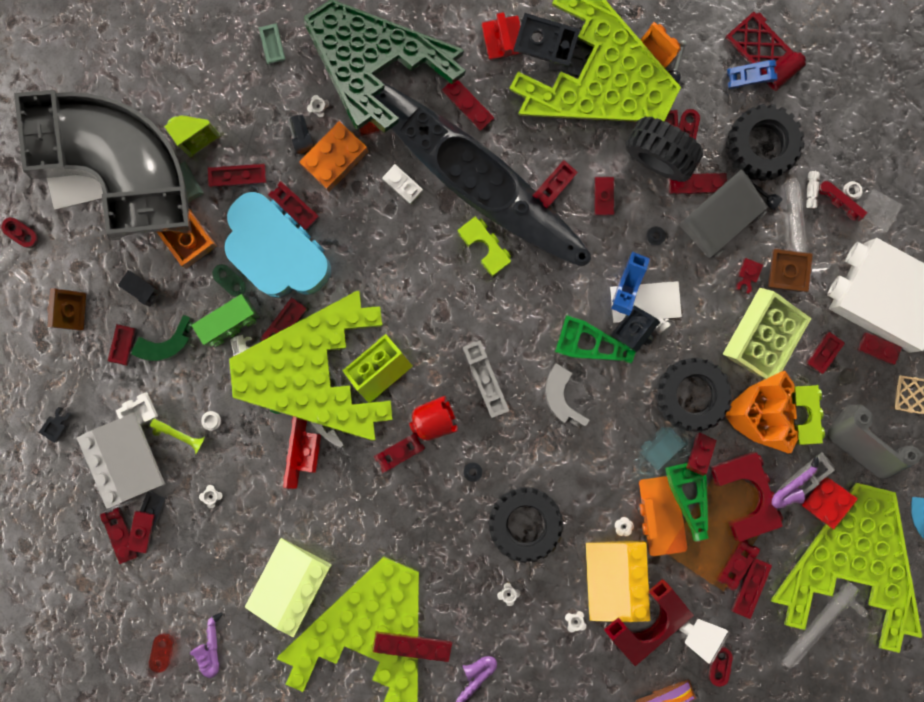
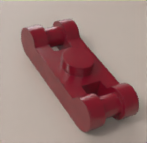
[373,433,426,473]
[717,540,760,591]

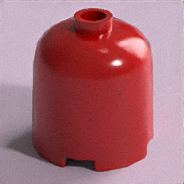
[409,396,458,441]

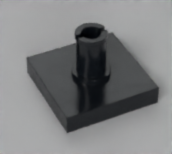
[611,305,660,352]

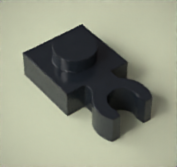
[38,407,72,443]

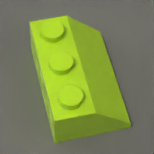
[164,115,221,157]
[342,334,413,403]

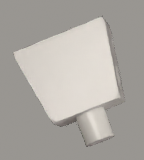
[679,619,730,665]

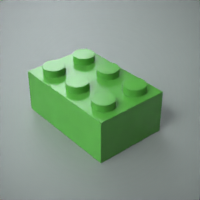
[191,294,260,348]

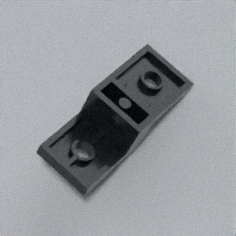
[513,13,594,78]

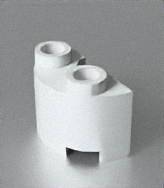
[116,392,158,425]

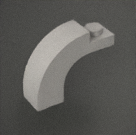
[545,364,589,428]

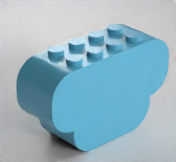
[225,192,331,298]

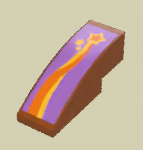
[636,679,696,702]

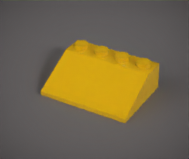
[586,540,650,622]

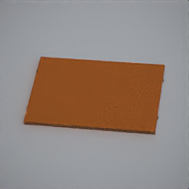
[666,479,759,591]

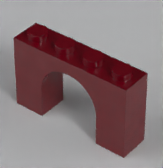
[709,452,783,542]
[604,579,694,666]

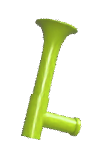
[150,418,205,455]

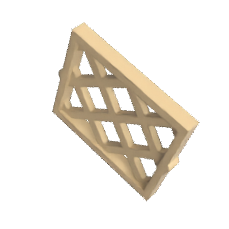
[894,375,924,414]

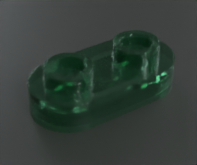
[212,264,246,297]

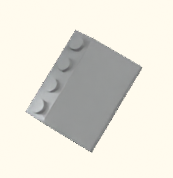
[77,413,165,509]

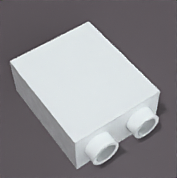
[827,238,924,353]

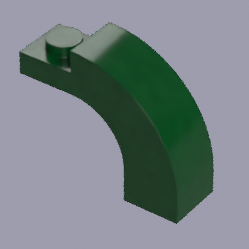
[131,315,194,362]

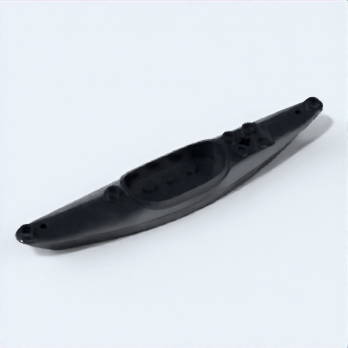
[375,82,591,266]

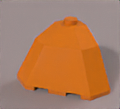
[726,371,798,453]

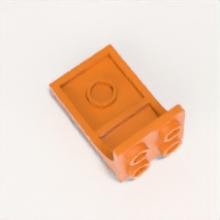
[640,22,681,69]

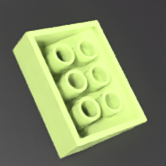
[723,288,811,380]
[245,538,332,637]

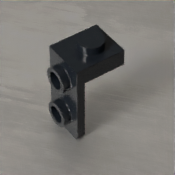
[118,270,160,307]

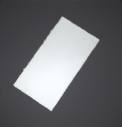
[47,175,103,210]
[610,281,682,323]

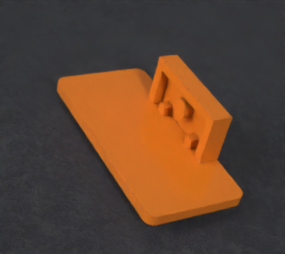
[639,476,687,556]

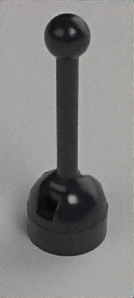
[748,177,783,211]

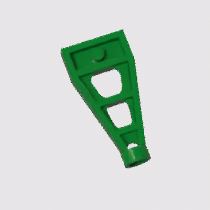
[555,315,636,364]
[665,463,709,542]

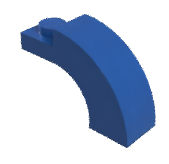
[611,252,650,316]

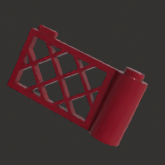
[725,12,806,91]

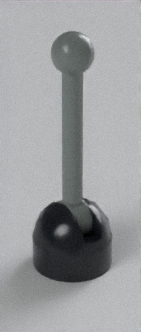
[668,40,687,84]

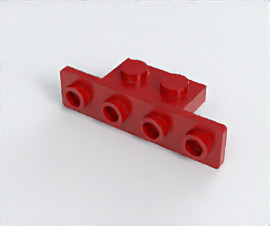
[283,417,321,489]

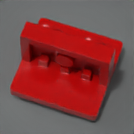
[482,12,521,60]

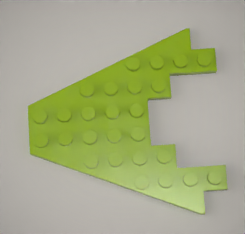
[509,0,681,122]
[229,291,393,441]
[771,483,922,653]
[277,556,419,702]

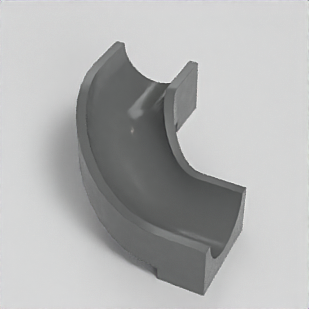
[14,90,192,241]

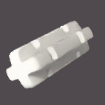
[806,171,820,209]

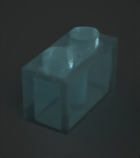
[639,427,686,470]

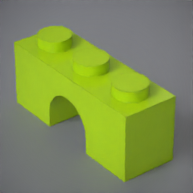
[457,216,511,277]
[792,385,825,445]

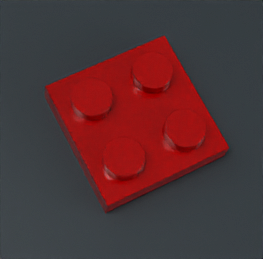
[802,477,858,530]

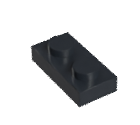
[140,491,167,534]

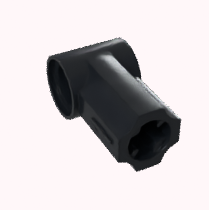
[287,115,314,155]

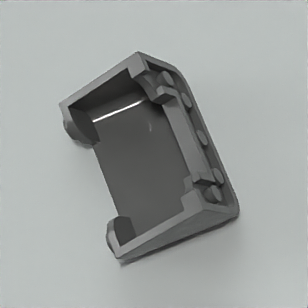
[679,169,768,258]
[828,404,924,479]

